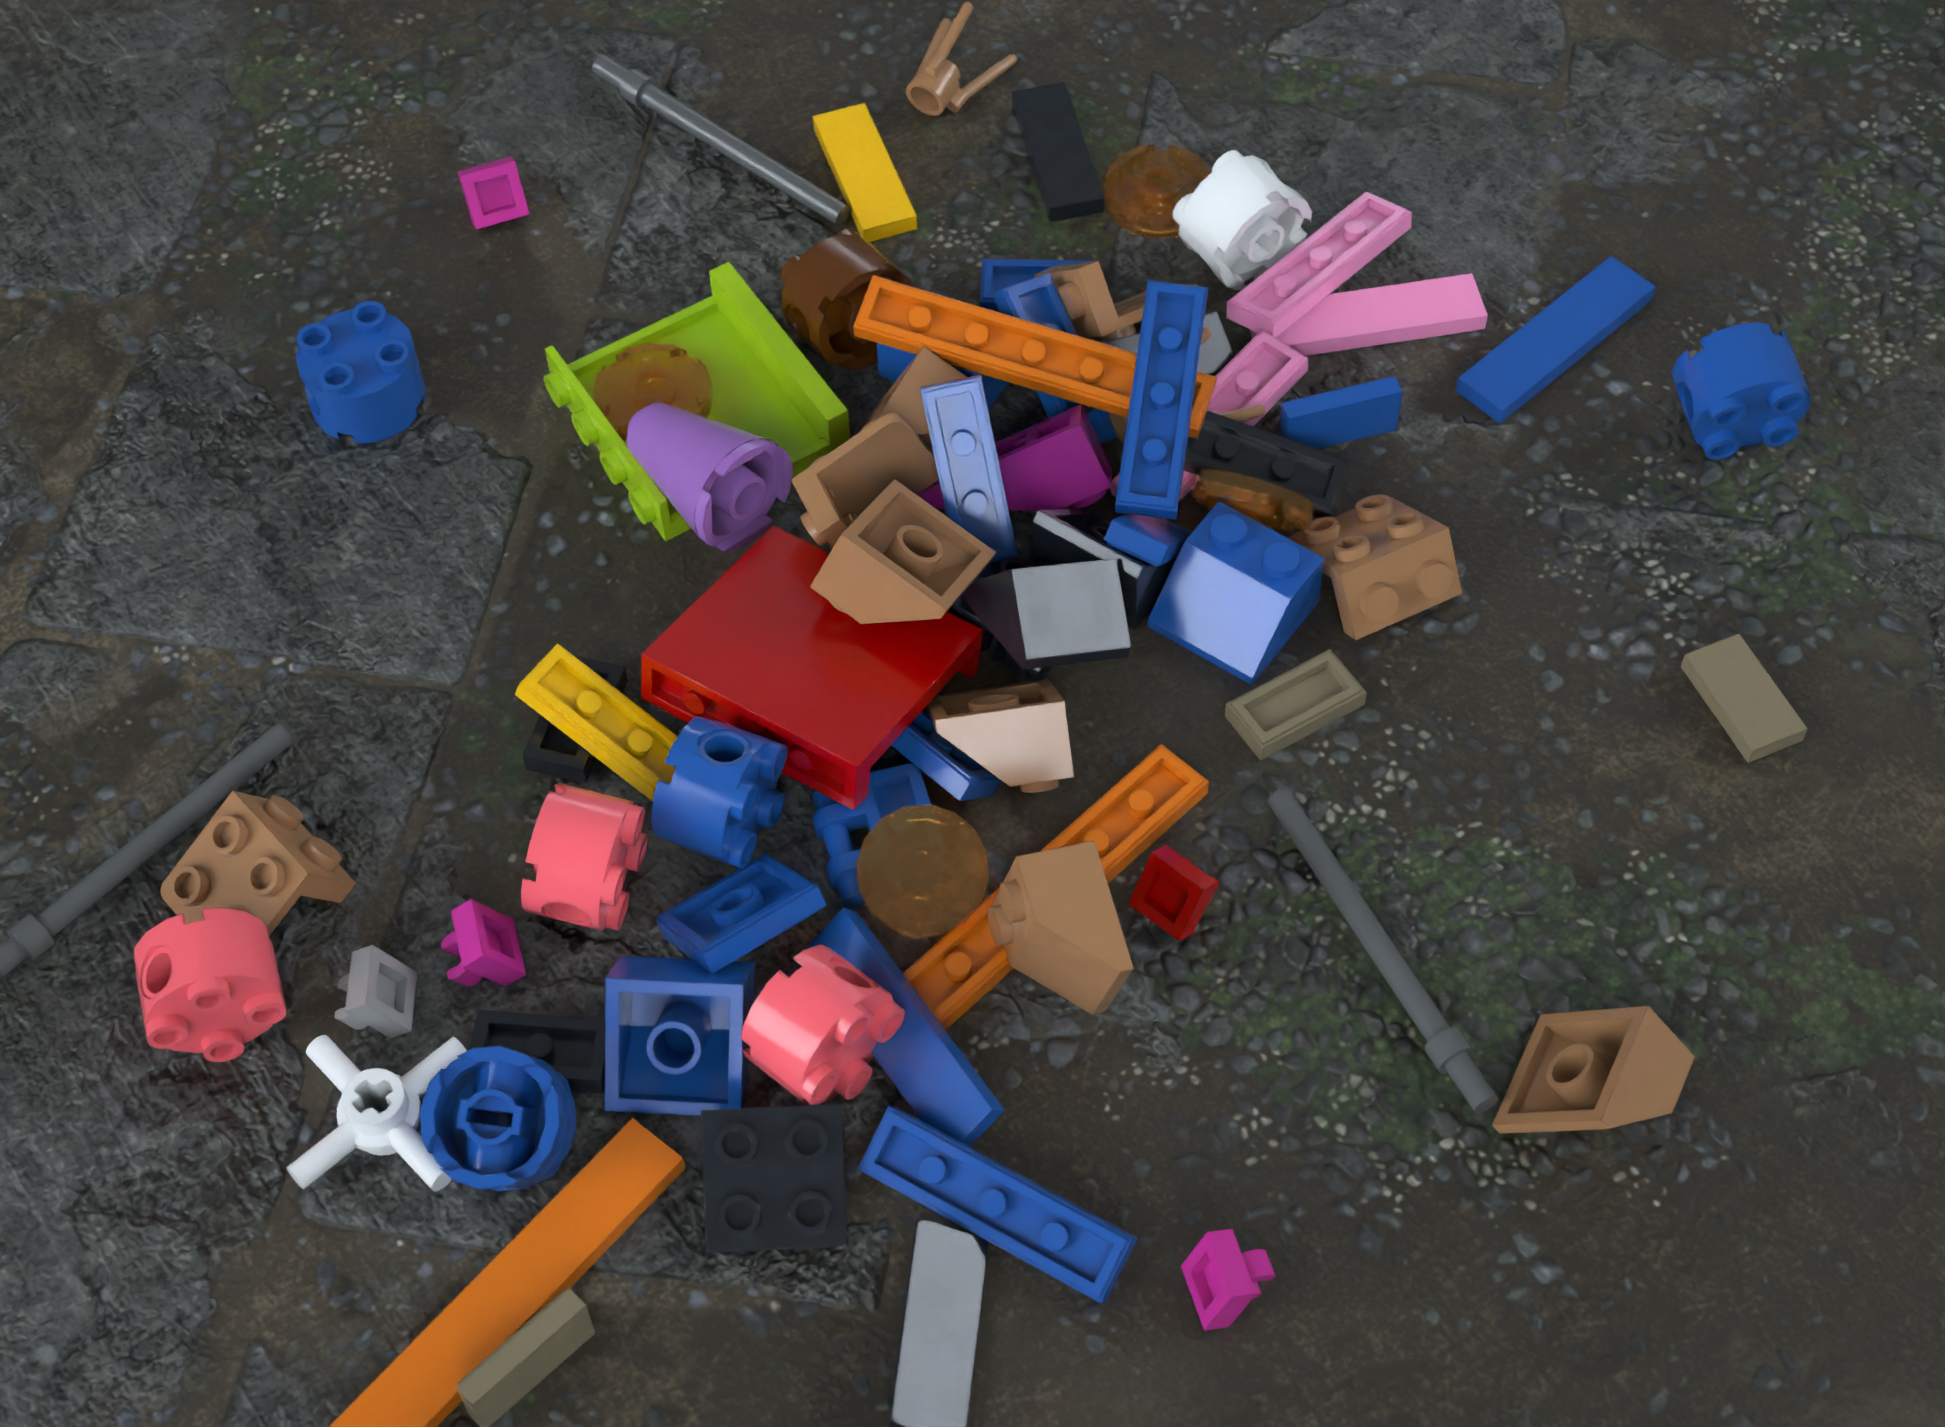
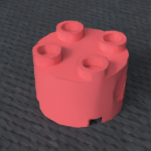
[521,783,648,931]
[134,907,286,1062]
[741,945,905,1105]

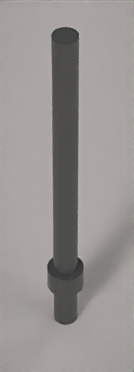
[592,54,851,226]
[0,724,293,979]
[1267,788,1498,1114]

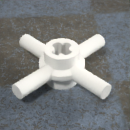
[286,1035,467,1191]

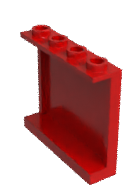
[641,526,983,810]

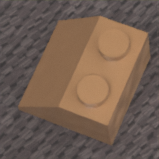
[988,840,1134,1015]

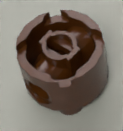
[781,229,913,370]

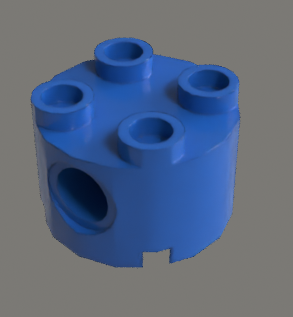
[295,301,427,443]
[1671,322,1811,460]
[651,716,788,869]
[420,1046,577,1191]

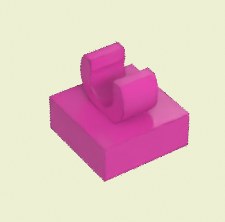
[457,156,530,229]
[441,899,526,987]
[1181,1229,1275,1331]

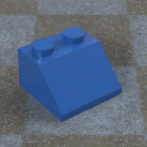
[1148,501,1324,685]
[605,956,755,1116]

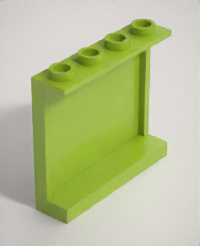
[543,262,850,541]

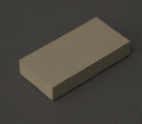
[1681,634,1808,763]
[1225,649,1367,761]
[456,1288,595,1427]

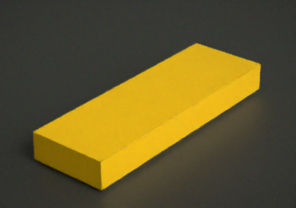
[813,103,917,242]
[515,643,678,802]

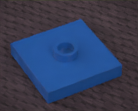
[655,854,827,974]

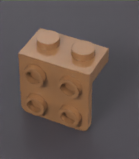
[1034,261,1197,343]
[791,413,939,550]
[1288,495,1462,640]
[161,791,356,936]

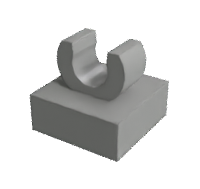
[334,945,417,1038]

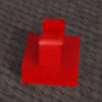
[1128,845,1219,941]

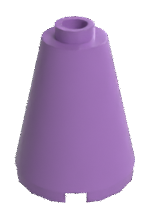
[626,402,793,552]

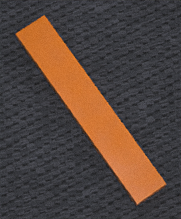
[853,275,1217,439]
[903,744,1209,1031]
[329,1118,686,1427]

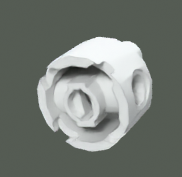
[1173,150,1312,290]

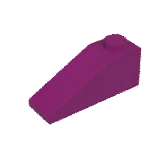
[916,404,1112,511]

